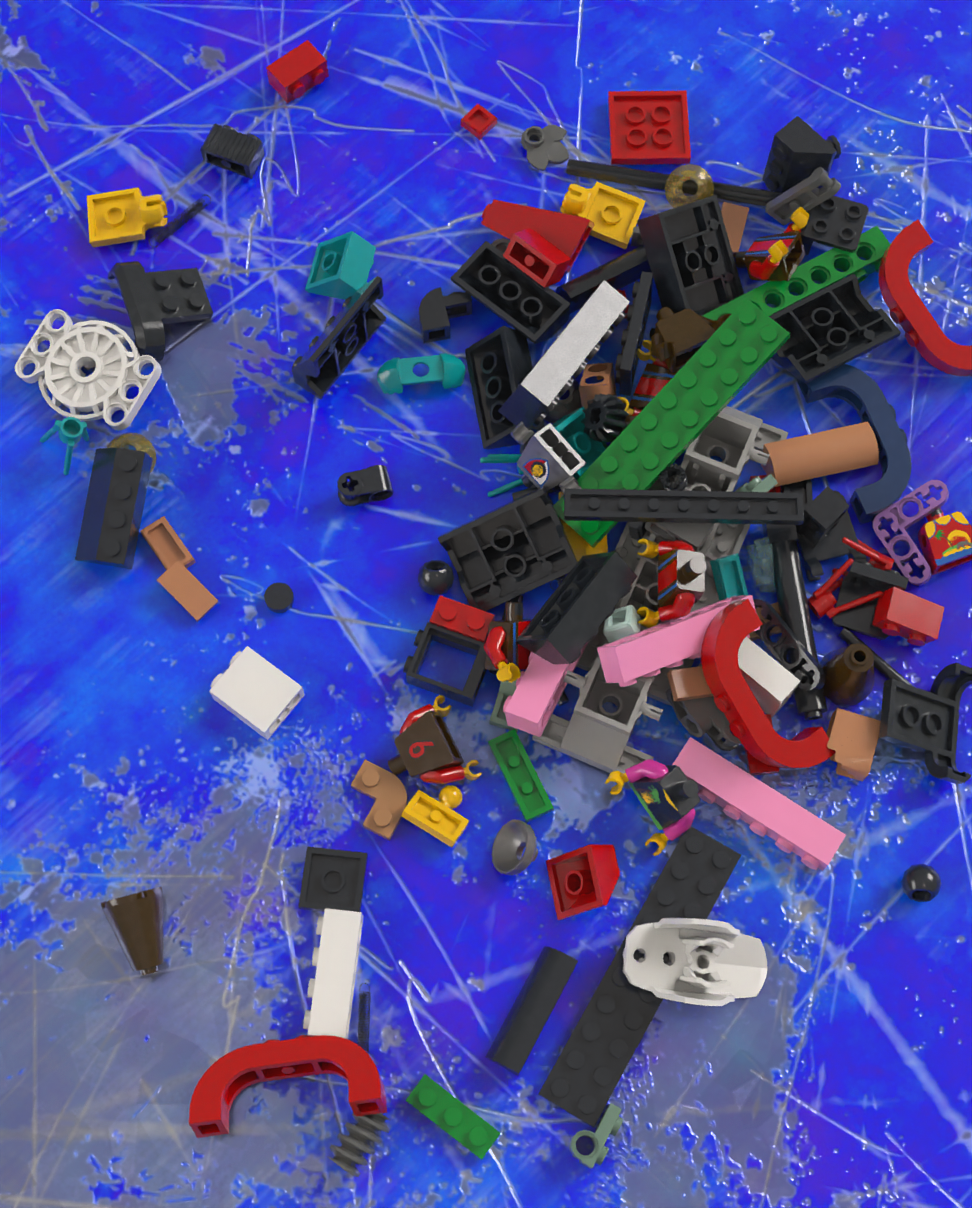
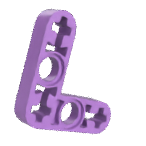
[873,480,949,585]

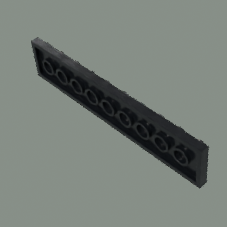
[538,827,741,1127]

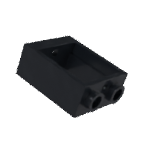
[403,622,487,707]

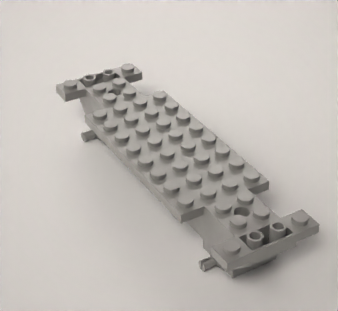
[532,406,788,773]

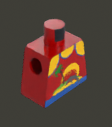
[918,506,972,576]

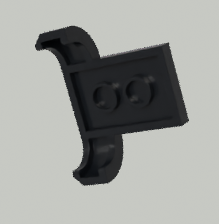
[107,261,213,361]
[879,663,972,784]

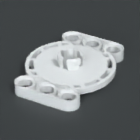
[15,309,161,431]

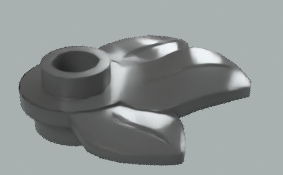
[521,125,569,171]

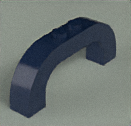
[797,364,912,525]

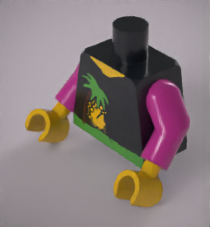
[605,759,700,856]

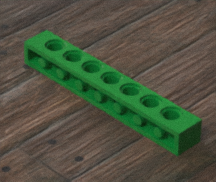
[703,226,890,320]

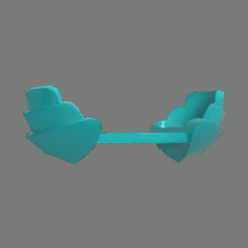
[377,353,466,395]

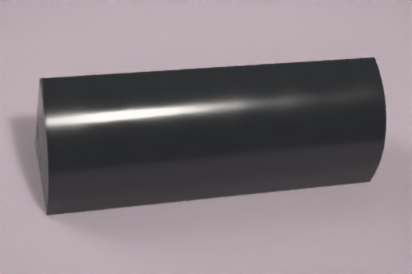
[556,244,652,313]
[485,946,578,1076]

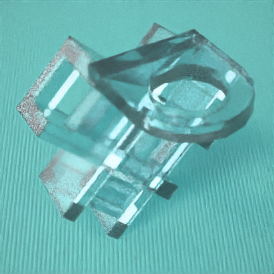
[746,537,775,592]

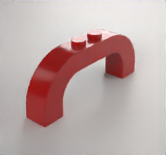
[879,220,972,376]
[701,599,836,768]
[189,1035,387,1138]

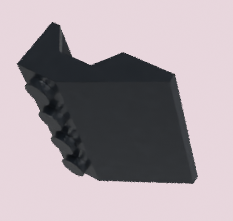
[637,195,744,316]
[769,274,901,384]
[292,276,386,399]
[438,486,578,611]

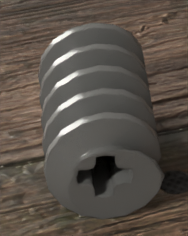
[327,1113,390,1177]

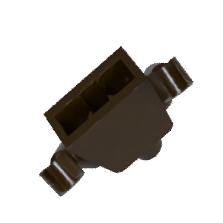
[651,307,731,373]

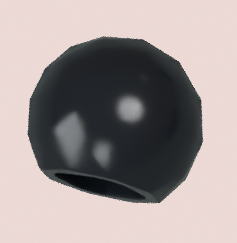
[418,560,454,596]
[901,864,941,902]

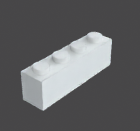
[303,908,363,1039]

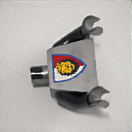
[511,421,586,493]

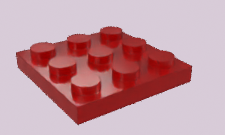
[608,91,691,165]

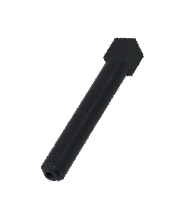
[762,524,827,720]

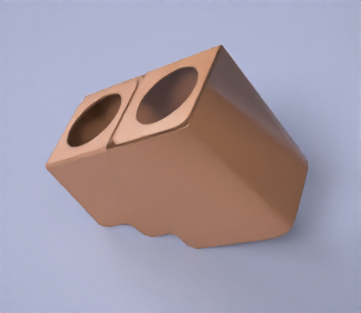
[579,363,617,409]
[826,708,880,781]

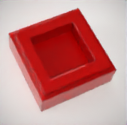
[461,104,497,140]

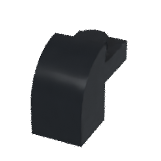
[419,287,472,343]

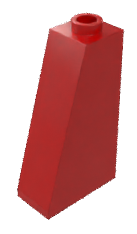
[481,200,595,272]

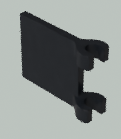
[797,502,867,582]

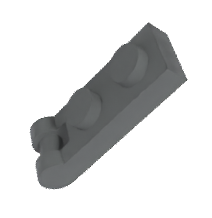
[765,167,841,226]

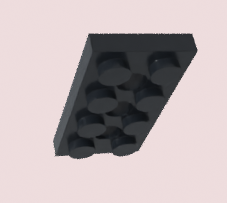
[615,271,653,396]

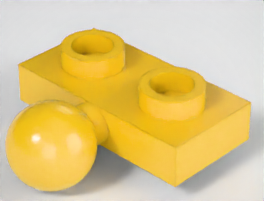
[401,785,469,848]

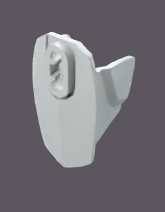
[623,918,767,1006]

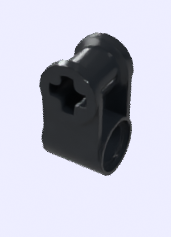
[337,465,394,506]

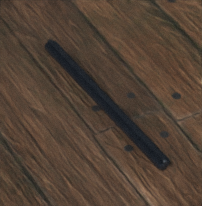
[566,159,783,206]

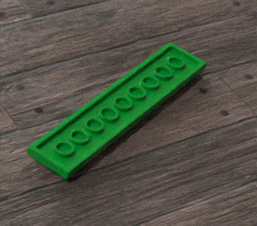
[554,298,790,548]

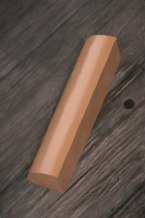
[761,422,879,487]

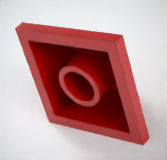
[546,844,620,920]

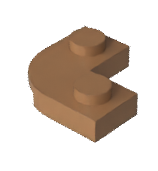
[351,759,407,841]

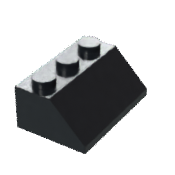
[762,116,837,193]

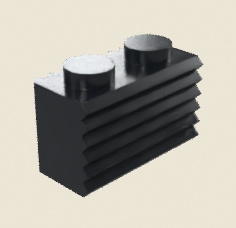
[200,123,264,179]

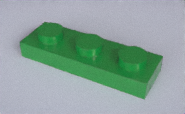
[488,729,554,823]
[406,1074,501,1160]

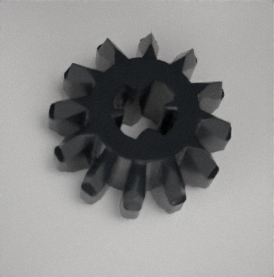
[581,394,629,442]

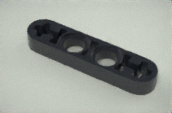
[753,599,826,692]

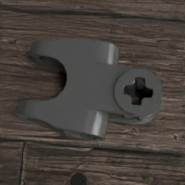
[665,663,742,751]

